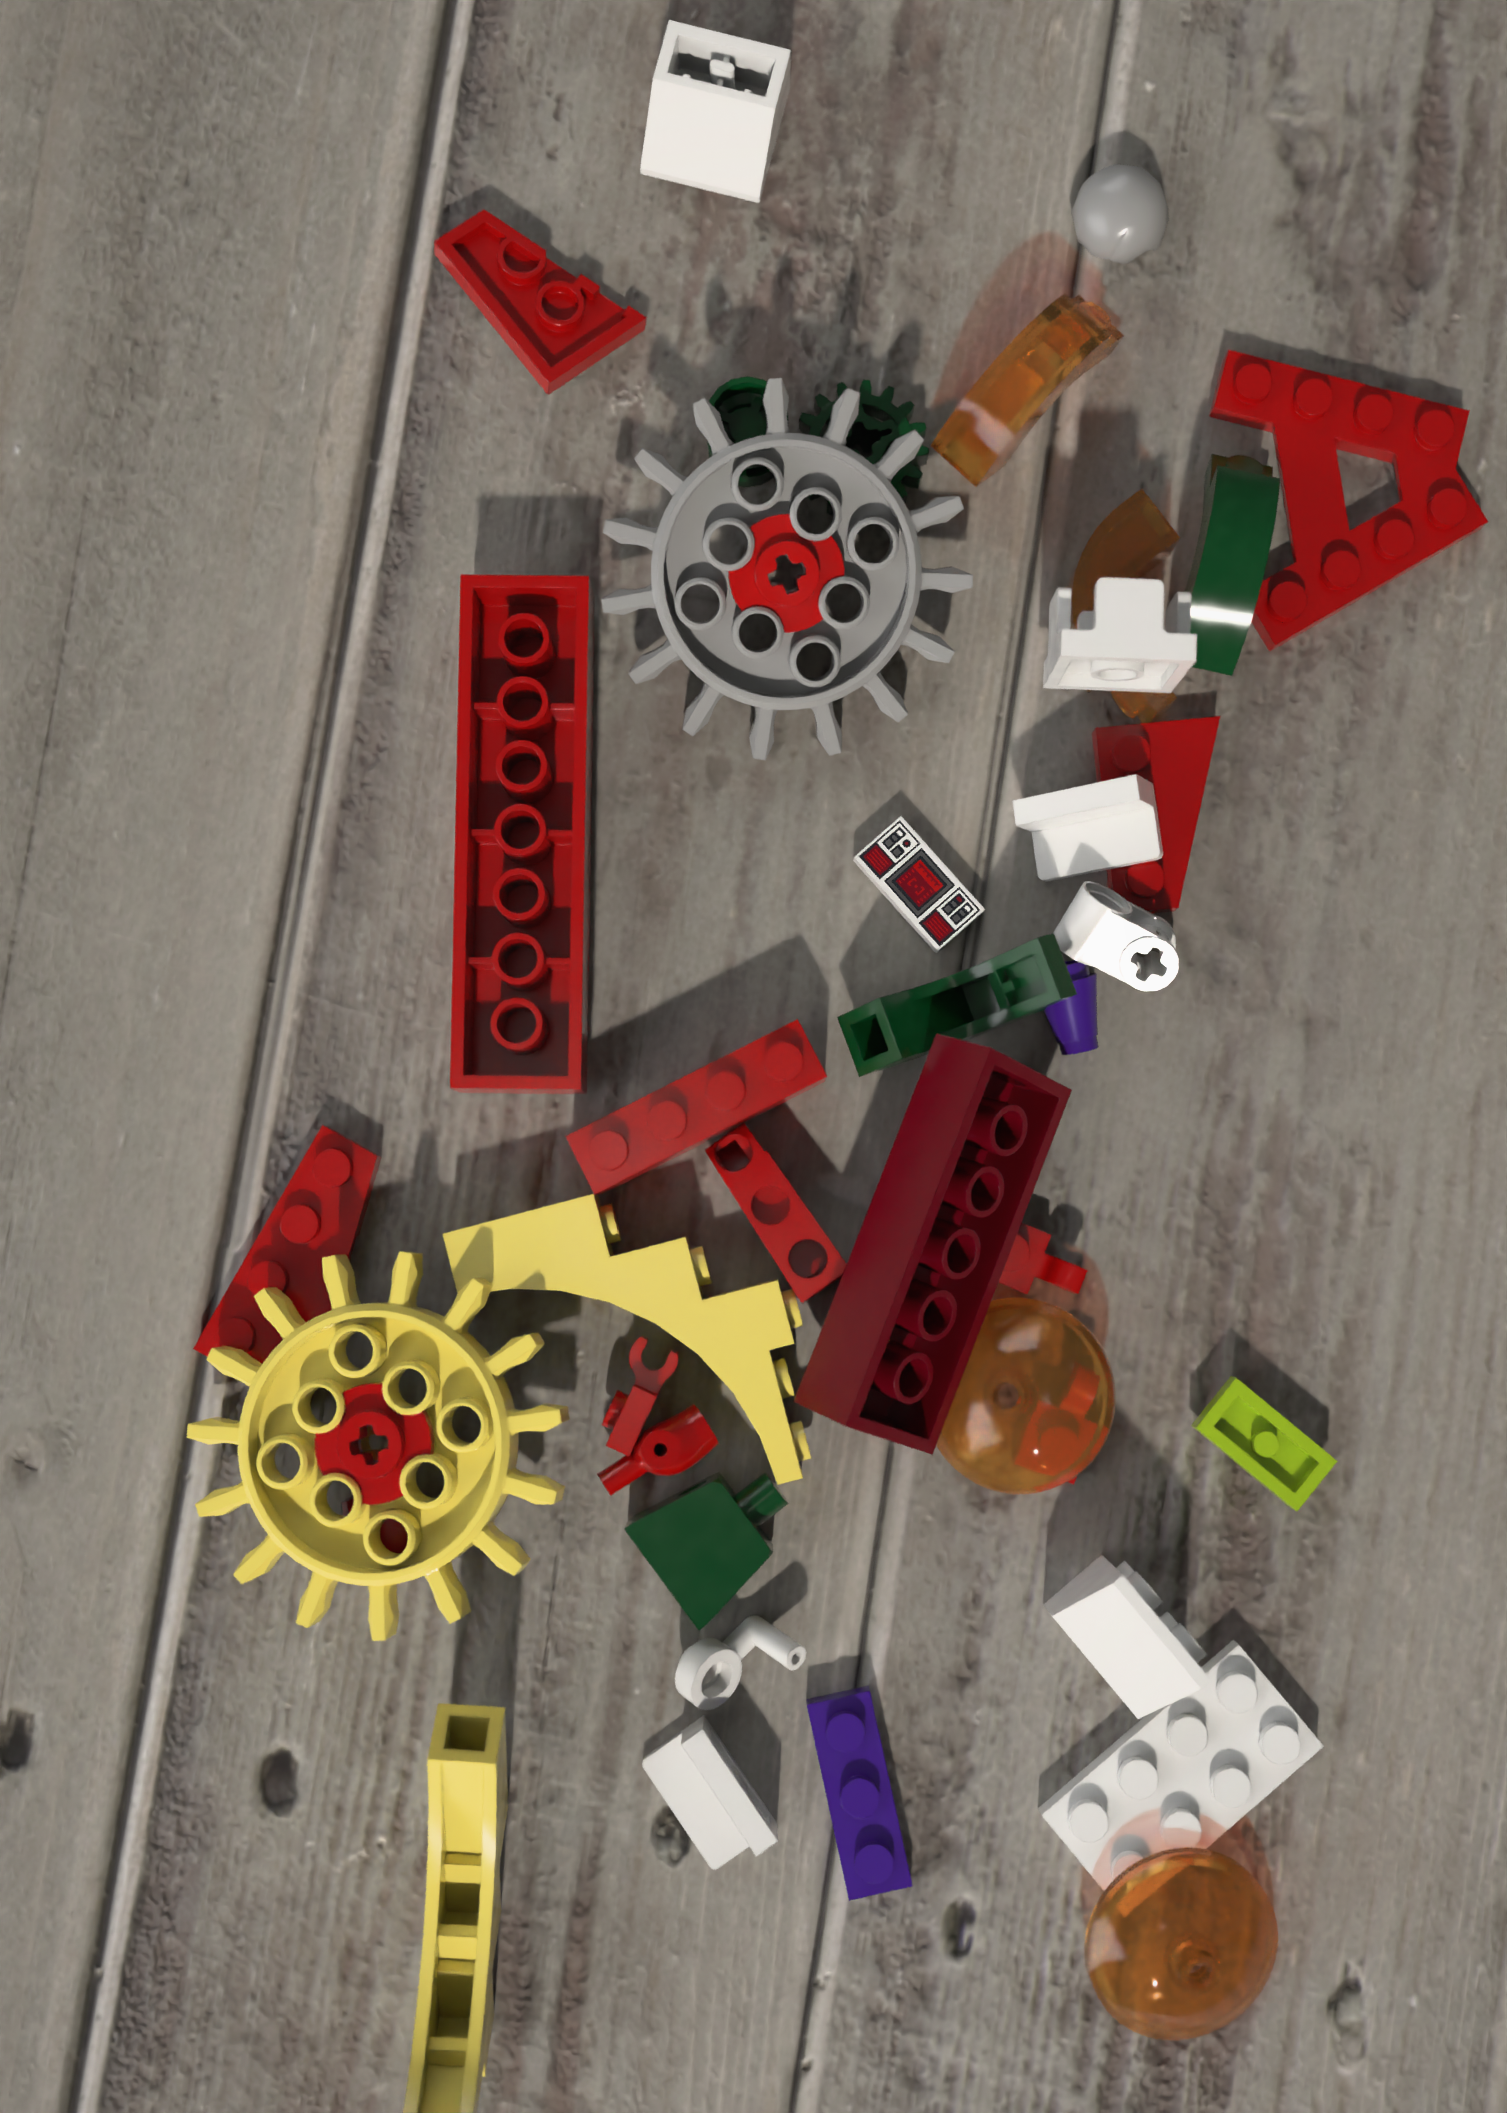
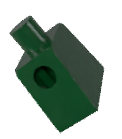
[624,1472,789,1630]

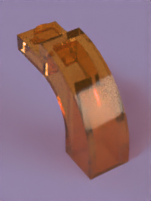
[930,293,1124,487]
[1068,488,1180,723]

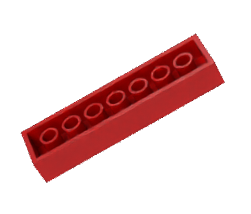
[450,574,595,1094]

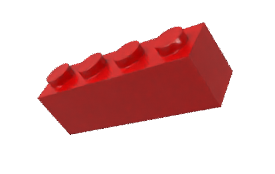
[565,1019,827,1196]

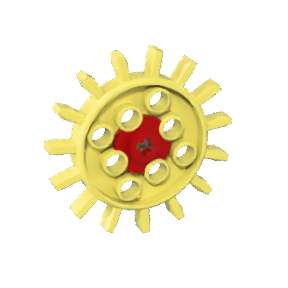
[187,1251,570,1641]

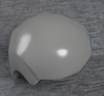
[1072,164,1169,264]

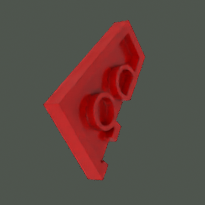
[434,209,647,395]
[1092,716,1220,913]

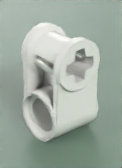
[1054,881,1178,991]

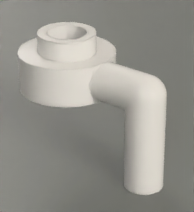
[675,1615,806,1710]

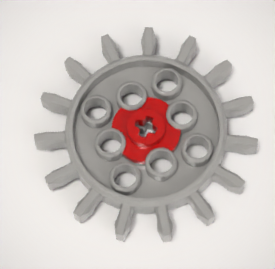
[601,378,973,760]

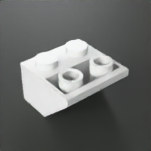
[640,20,791,203]
[1043,1554,1212,1719]

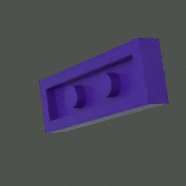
[806,1685,913,1901]

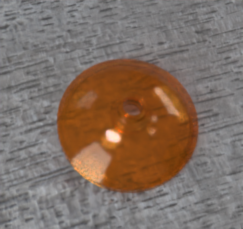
[936,1298,1116,1494]
[1084,1847,1278,2040]

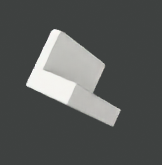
[1012,774,1163,881]
[642,1715,778,1870]

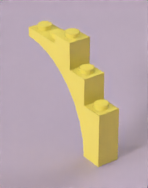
[443,1194,811,1485]
[403,1703,508,2113]

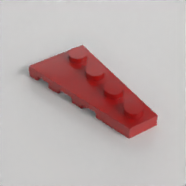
[193,1125,382,1405]

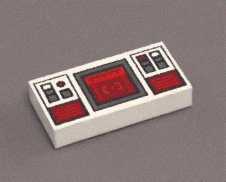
[853,816,985,954]

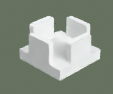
[1043,577,1197,693]

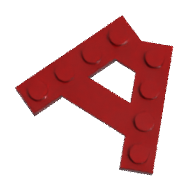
[1209,349,1488,652]

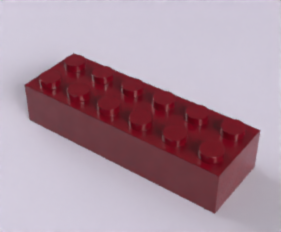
[793,1033,1072,1455]

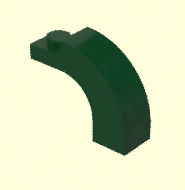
[1184,454,1280,676]
[837,933,1077,1077]

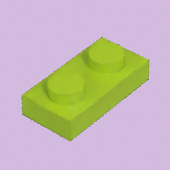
[1191,1376,1337,1511]

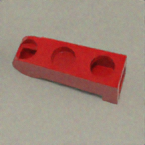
[705,1122,847,1304]

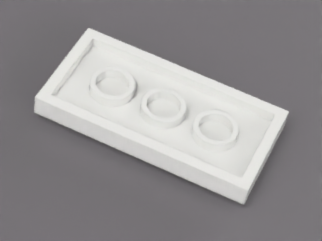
[1038,1640,1324,1918]

